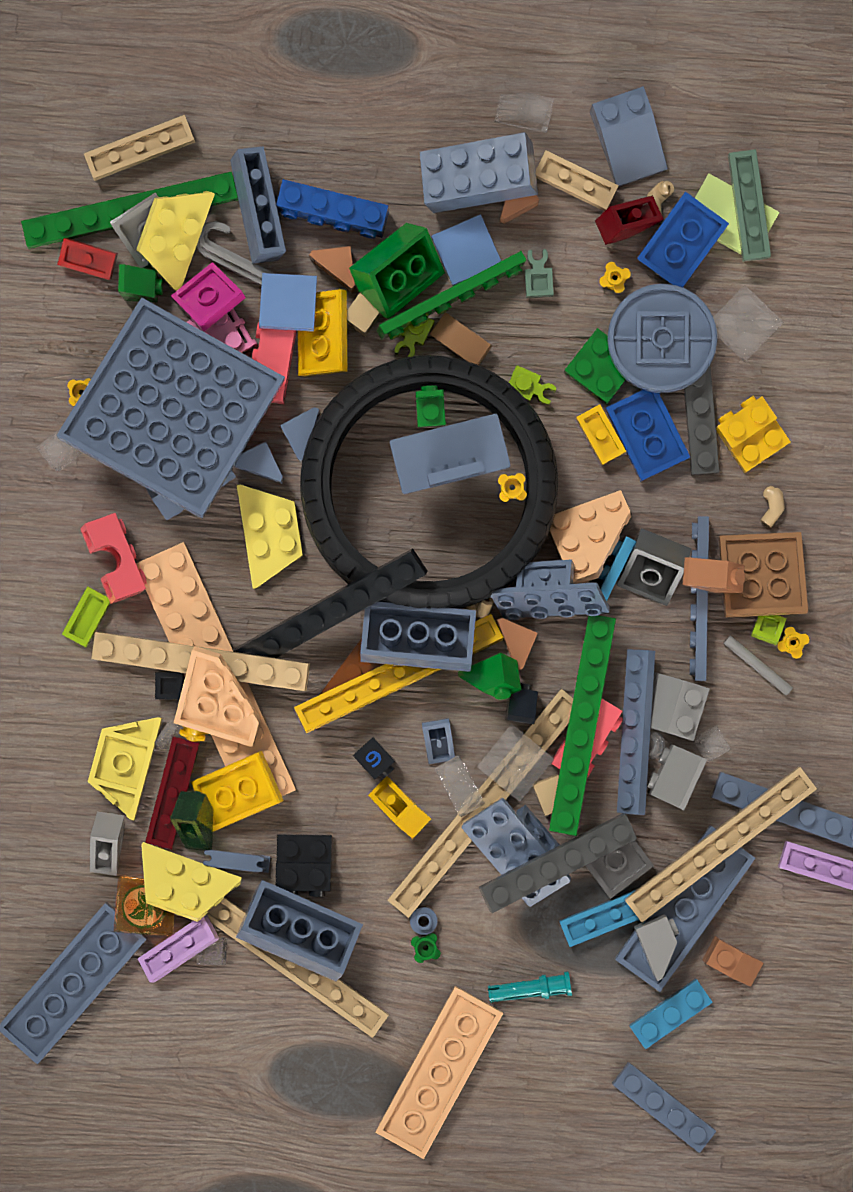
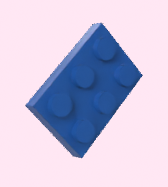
[637,191,729,288]
[605,390,690,482]

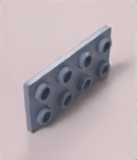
[390,414,510,494]
[491,559,609,620]
[462,798,571,907]

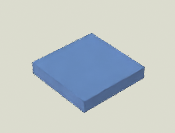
[431,214,501,286]
[259,273,317,331]

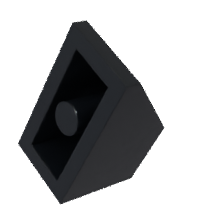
[505,683,538,724]

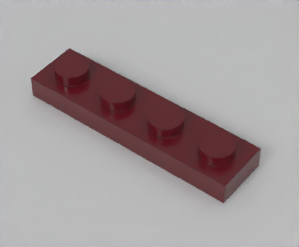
[145,736,200,850]

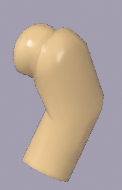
[647,181,674,214]
[760,486,785,528]
[463,597,494,618]

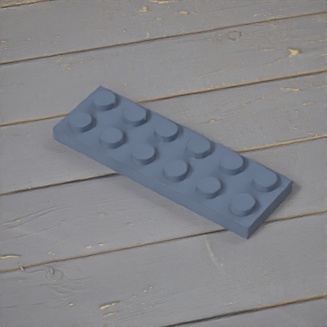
[614,826,755,992]
[0,902,147,1065]

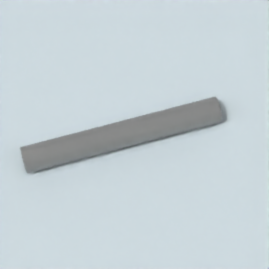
[723,635,793,696]

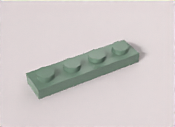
[728,149,771,262]

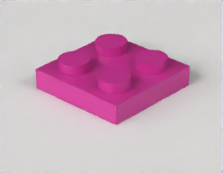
[171,262,246,332]

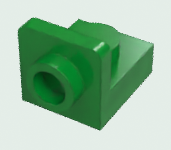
[416,385,446,428]

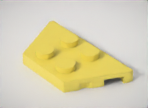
[136,191,215,291]
[237,485,303,589]
[88,717,163,820]
[141,842,242,922]

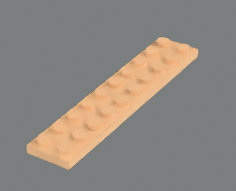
[136,542,297,796]

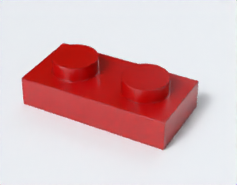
[57,238,118,280]

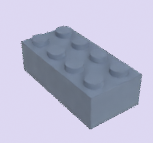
[420,132,538,213]
[360,602,476,672]
[236,880,363,981]

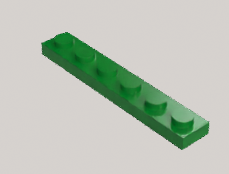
[377,251,526,340]

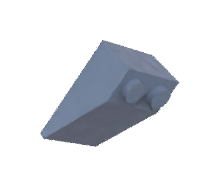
[590,86,668,187]

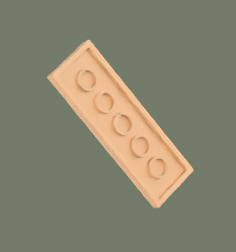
[375,986,503,1159]

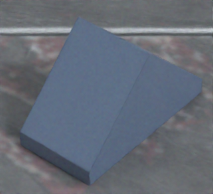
[280,407,320,463]
[233,442,284,484]
[422,718,455,764]

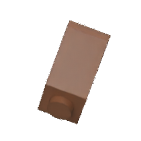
[683,557,745,593]
[702,936,763,987]

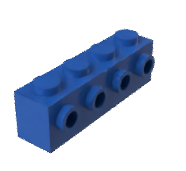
[276,179,389,239]

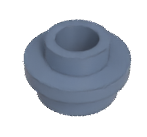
[410,907,437,935]

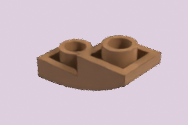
[430,312,493,365]

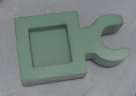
[524,249,554,298]

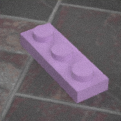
[778,841,853,890]
[138,915,220,983]

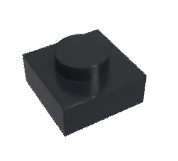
[155,672,184,700]

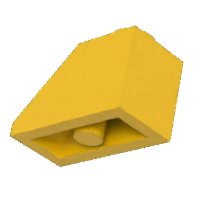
[368,776,431,839]

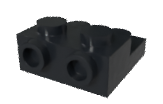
[275,834,332,897]

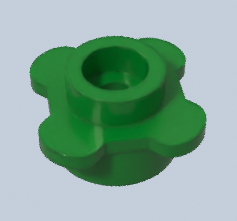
[411,933,441,963]

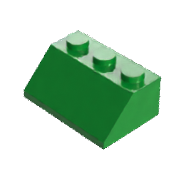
[349,223,445,319]

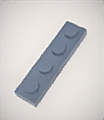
[612,1062,716,1153]

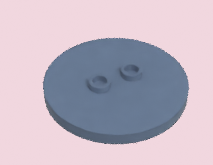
[607,284,717,393]

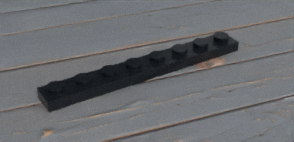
[233,548,428,658]

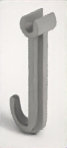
[197,221,275,285]

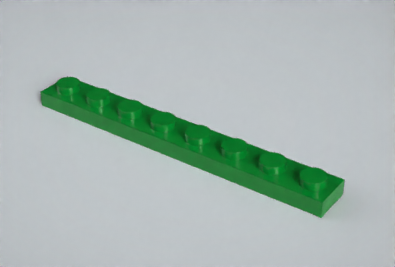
[21,171,238,249]
[549,615,616,836]

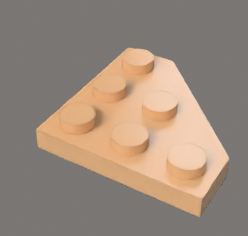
[549,490,631,584]
[174,646,261,747]

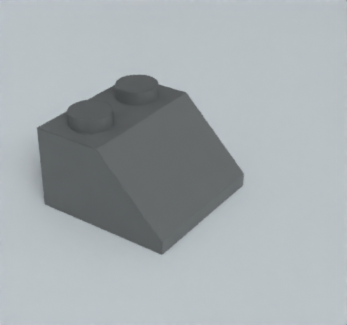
[617,528,692,606]

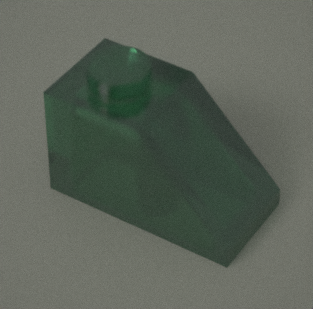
[170,791,213,851]

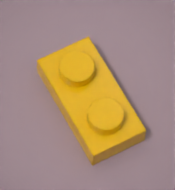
[575,404,626,465]

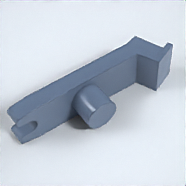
[203,850,271,873]

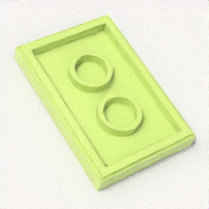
[695,173,779,254]

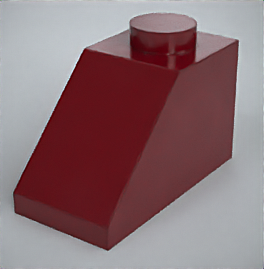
[595,195,664,245]

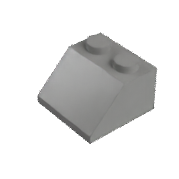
[651,672,710,741]
[647,744,707,810]

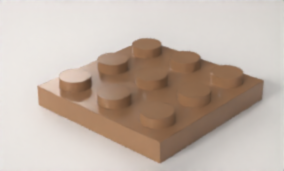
[719,532,808,617]

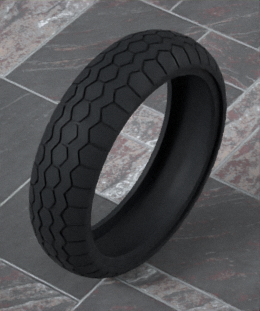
[300,355,558,609]

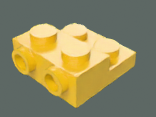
[716,395,791,473]

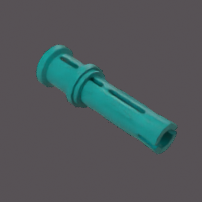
[488,971,572,1003]

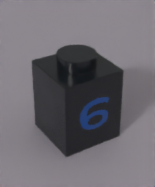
[353,737,395,780]

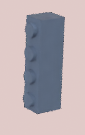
[230,146,286,264]

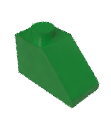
[118,264,163,302]
[458,653,521,700]

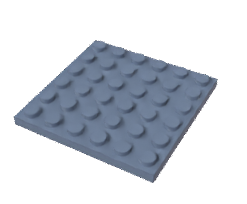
[57,297,285,519]

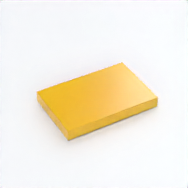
[298,289,348,377]
[191,750,284,832]

